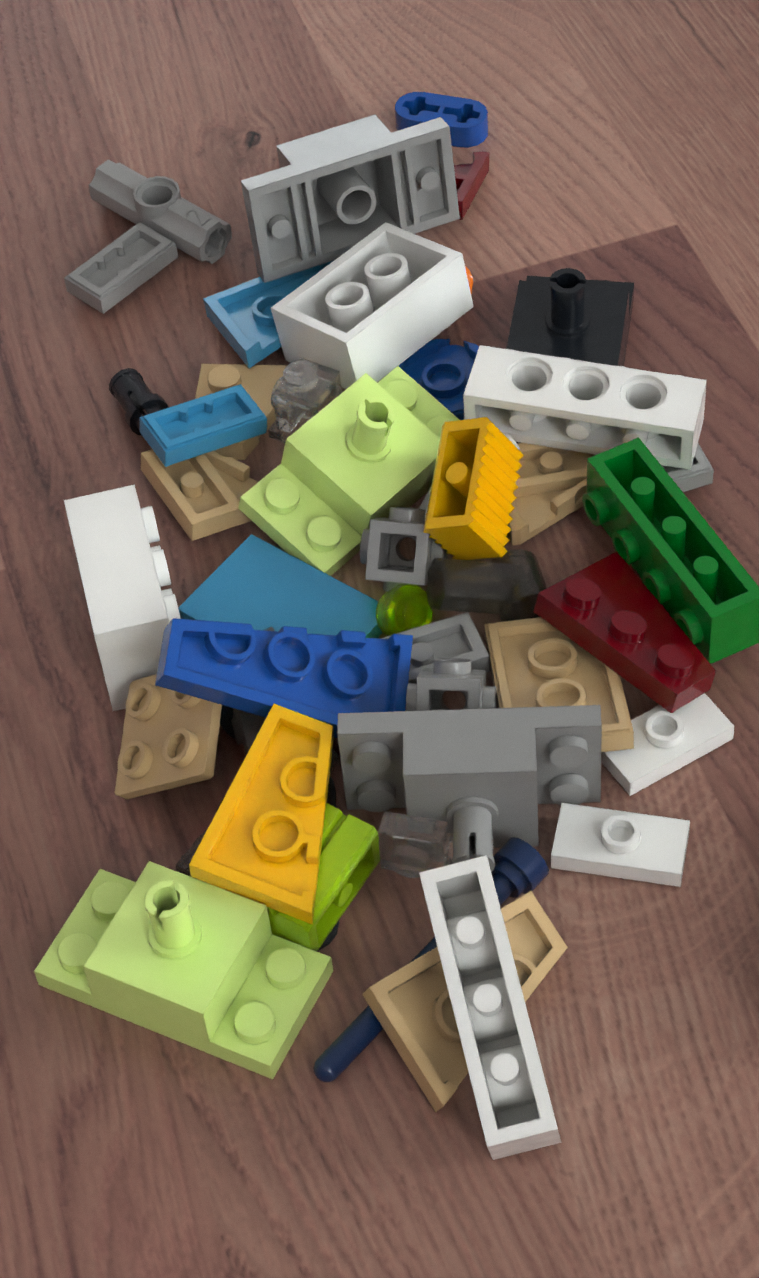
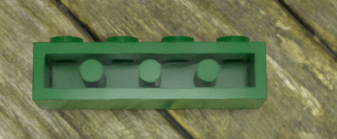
[582,437,759,664]

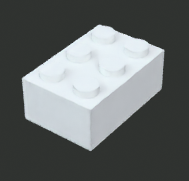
[271,222,474,389]
[64,484,181,711]

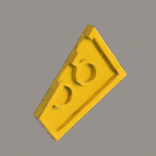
[189,704,334,925]

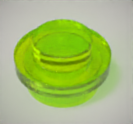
[376,584,432,636]

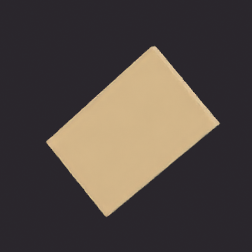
[484,617,634,752]

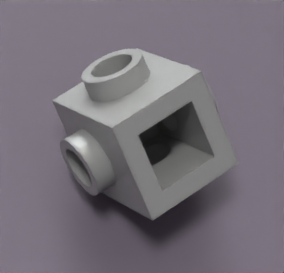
[360,507,448,594]
[406,658,497,711]

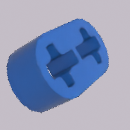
[395,92,488,148]

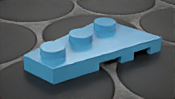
[203,260,334,368]

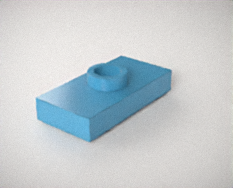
[139,384,267,467]

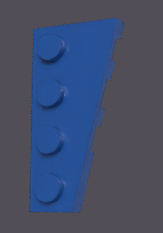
[155,618,413,738]

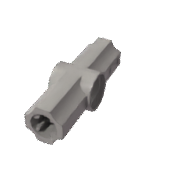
[89,159,232,264]

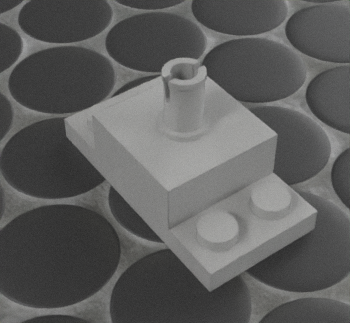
[241,114,460,283]
[337,705,602,872]

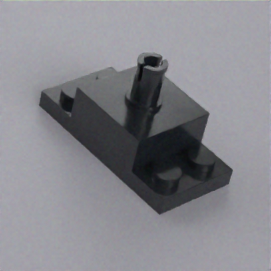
[506,268,634,444]

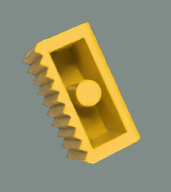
[423,417,524,561]

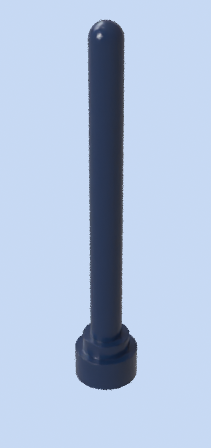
[313,837,549,1082]

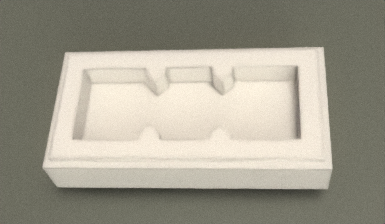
[601,693,734,796]
[551,803,690,887]

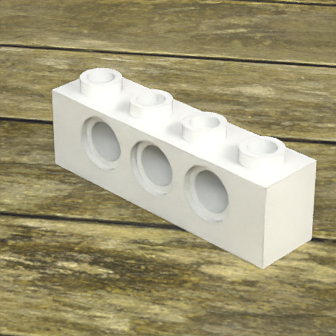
[463,345,707,470]
[419,855,561,1160]

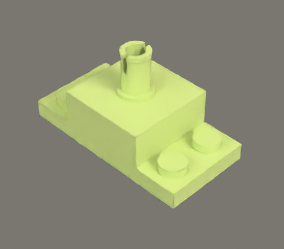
[238,366,459,576]
[34,861,333,1079]

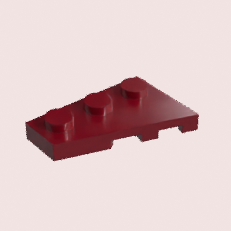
[533,551,716,713]

